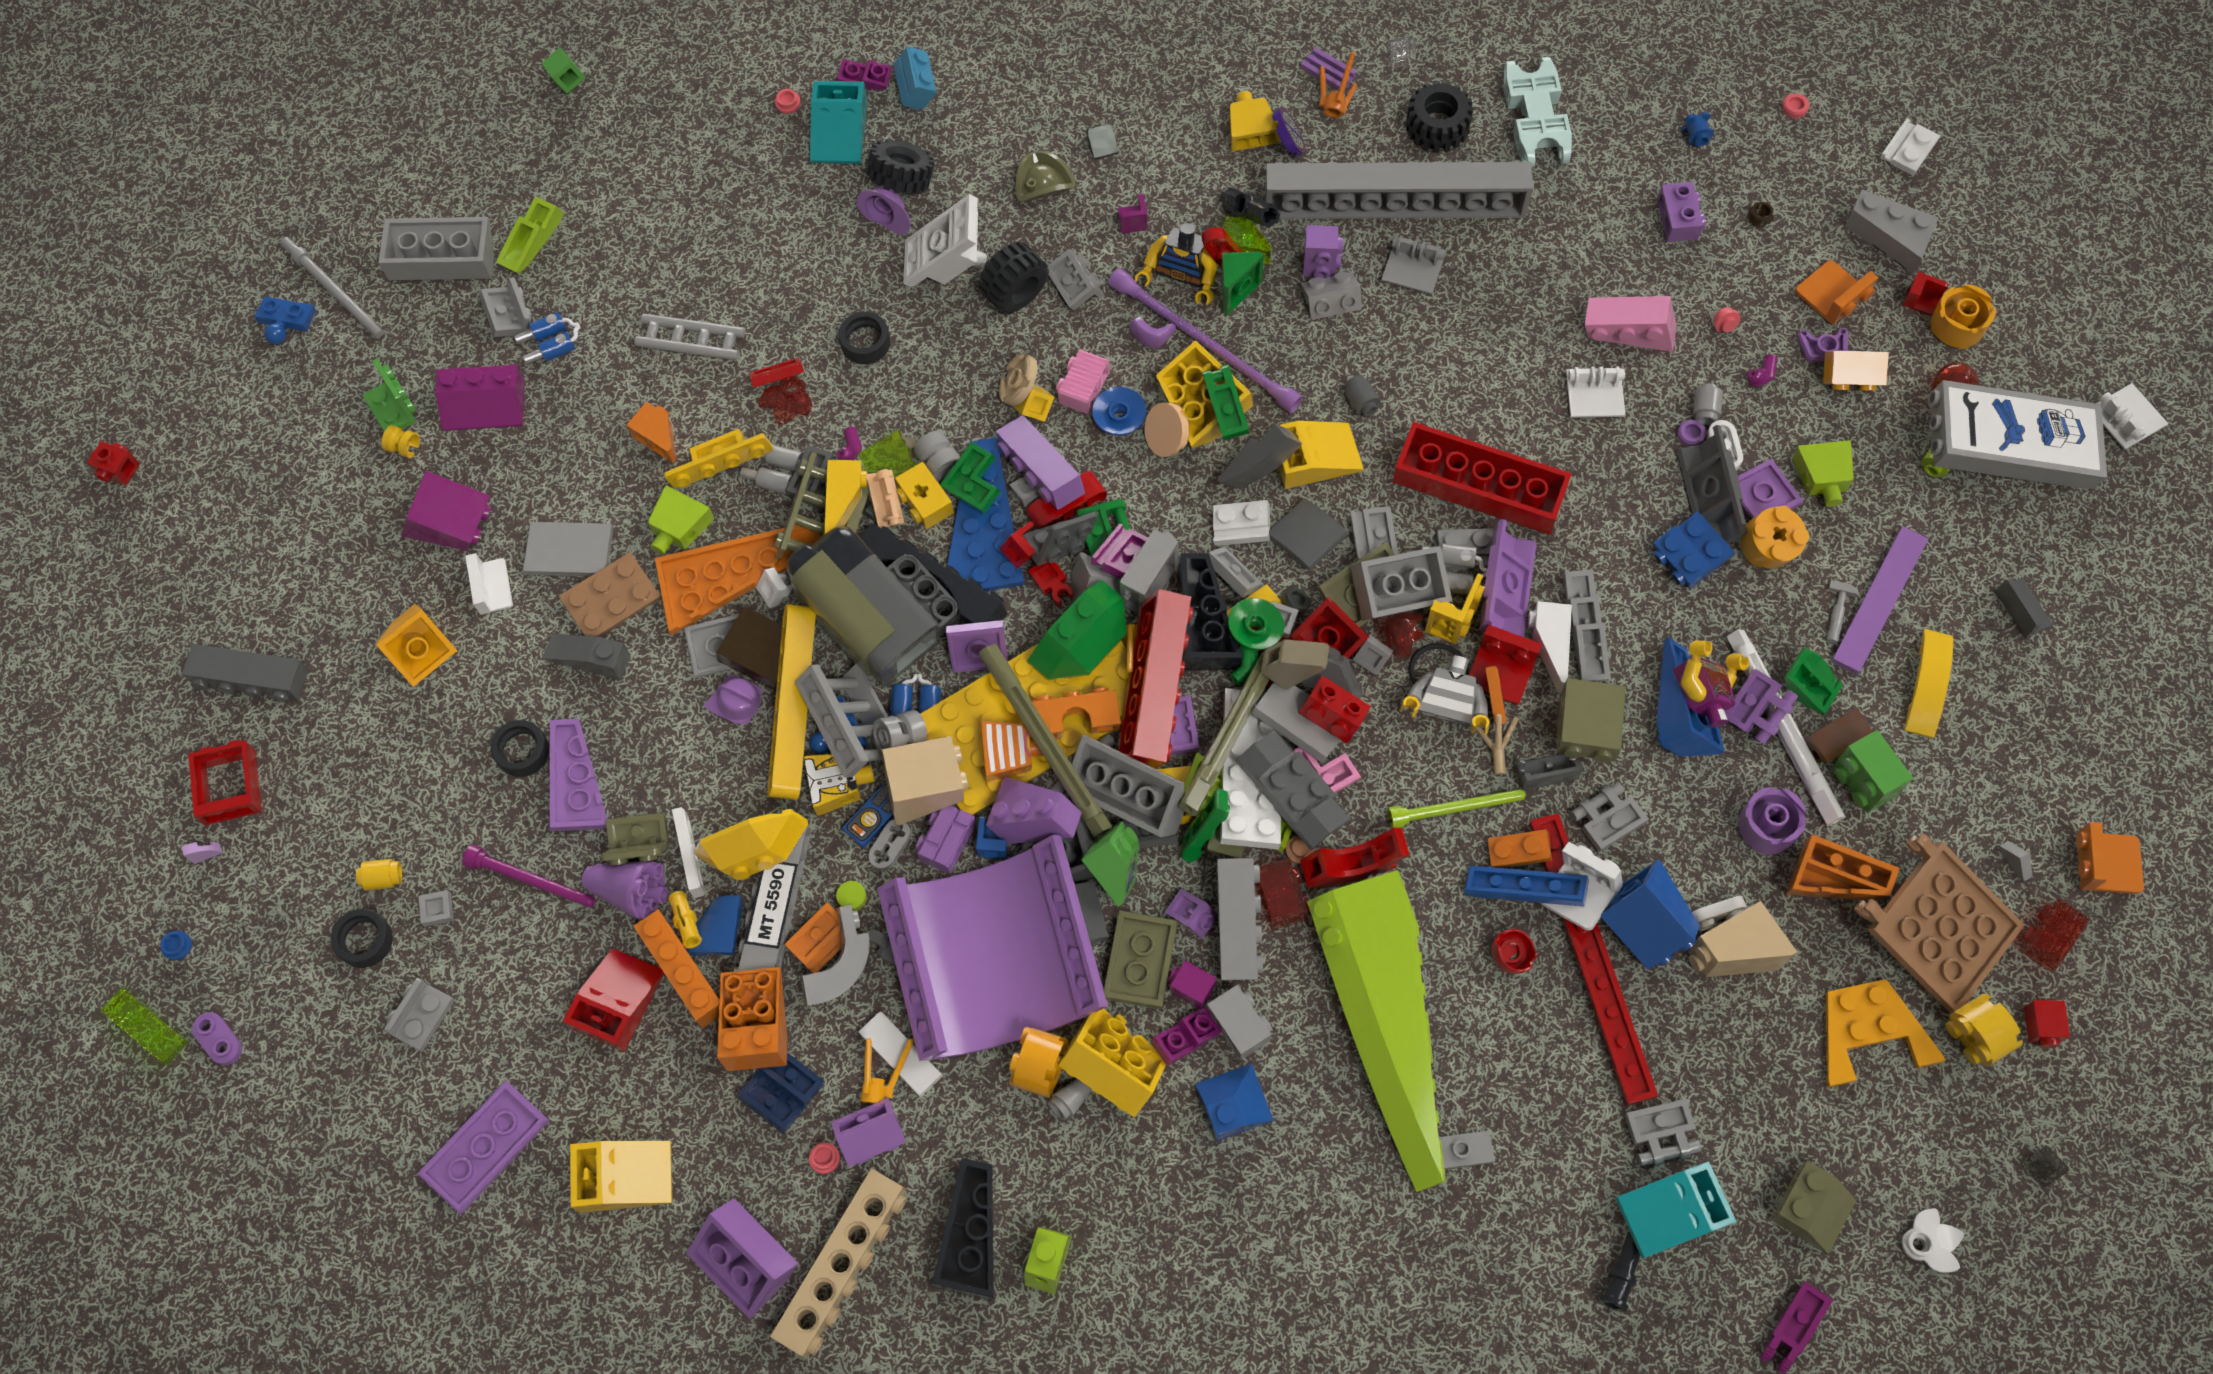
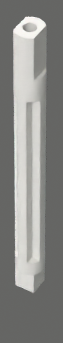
[1727,629,1846,826]

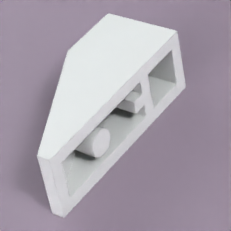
[1528,601,1572,693]

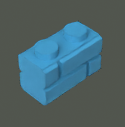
[893,47,937,109]

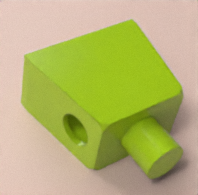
[1792,440,1854,507]
[648,485,714,555]
[1024,1227,1072,1294]

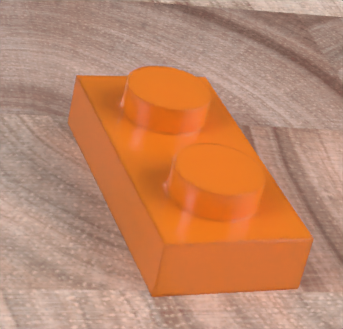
[1488,829,1552,868]

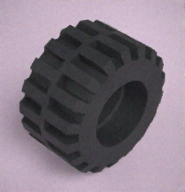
[1406,81,1473,153]
[978,242,1049,314]

